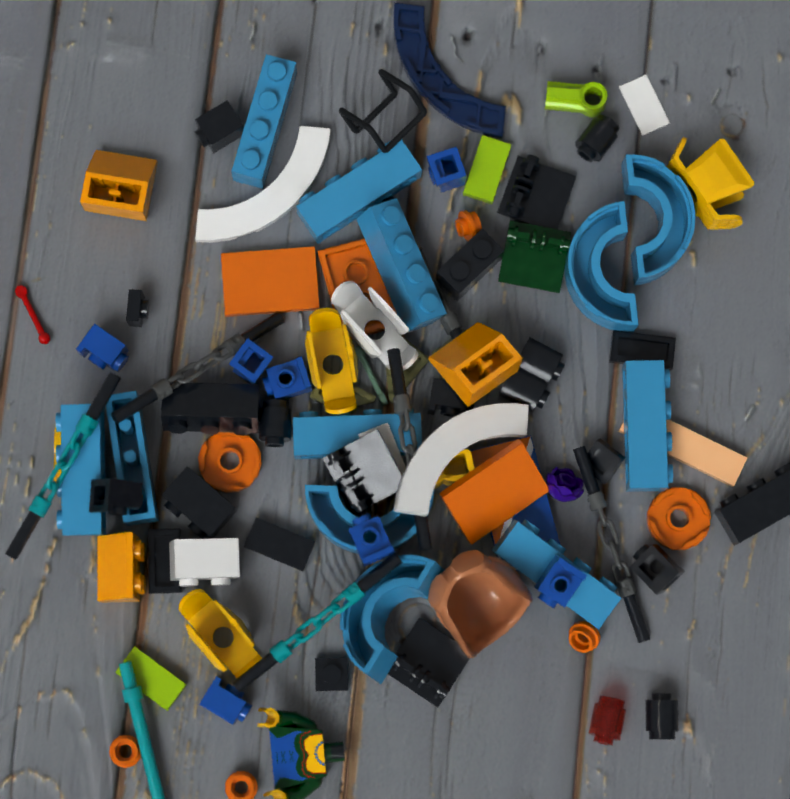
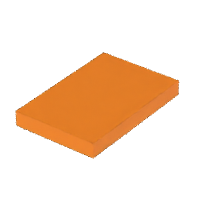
[317,238,397,340]
[221,246,320,317]
[439,439,549,545]

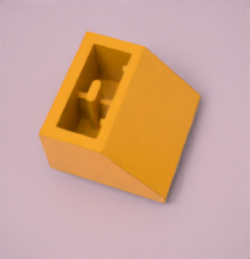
[80,150,158,221]
[428,322,523,407]
[97,532,146,603]

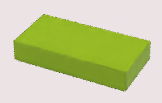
[463,135,512,204]
[115,646,187,711]

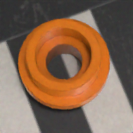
[455,210,482,241]
[569,621,600,653]
[109,735,141,768]
[225,771,258,799]

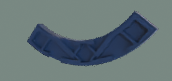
[393,2,506,139]

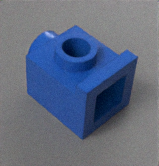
[426,146,467,193]
[76,323,129,372]
[229,338,273,384]
[262,356,312,400]
[348,513,394,567]
[534,555,587,608]
[199,676,253,725]

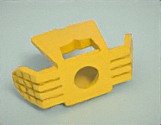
[667,136,754,230]
[305,308,358,414]
[179,589,262,680]

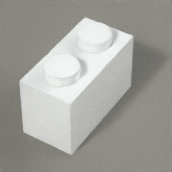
[169,538,240,587]

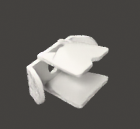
[331,281,419,371]

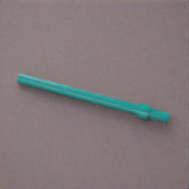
[119,661,165,799]

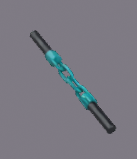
[5,372,121,560]
[232,553,403,692]

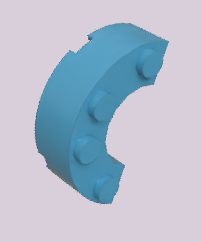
[621,154,696,286]
[564,201,639,332]
[305,485,434,554]
[340,555,445,684]

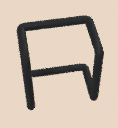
[339,69,427,153]

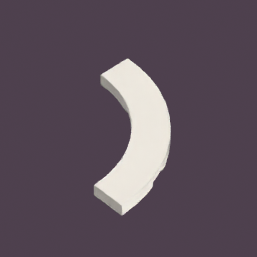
[195,126,331,242]
[394,403,529,516]

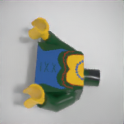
[257,707,345,799]

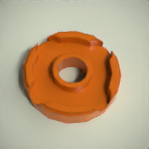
[198,432,262,493]
[647,487,711,550]

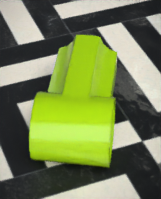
[545,81,608,117]

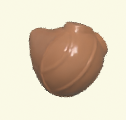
[428,550,533,659]

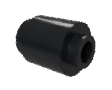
[575,115,619,162]
[259,399,292,448]
[645,693,678,740]

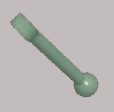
[355,346,388,406]

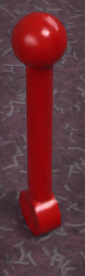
[15,285,51,344]

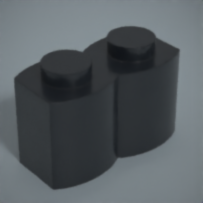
[499,337,565,413]

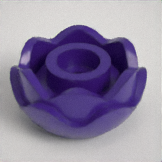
[546,467,584,502]

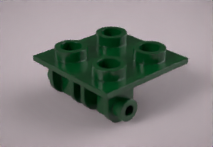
[498,220,571,294]

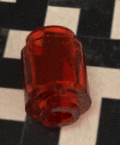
[588,696,626,746]

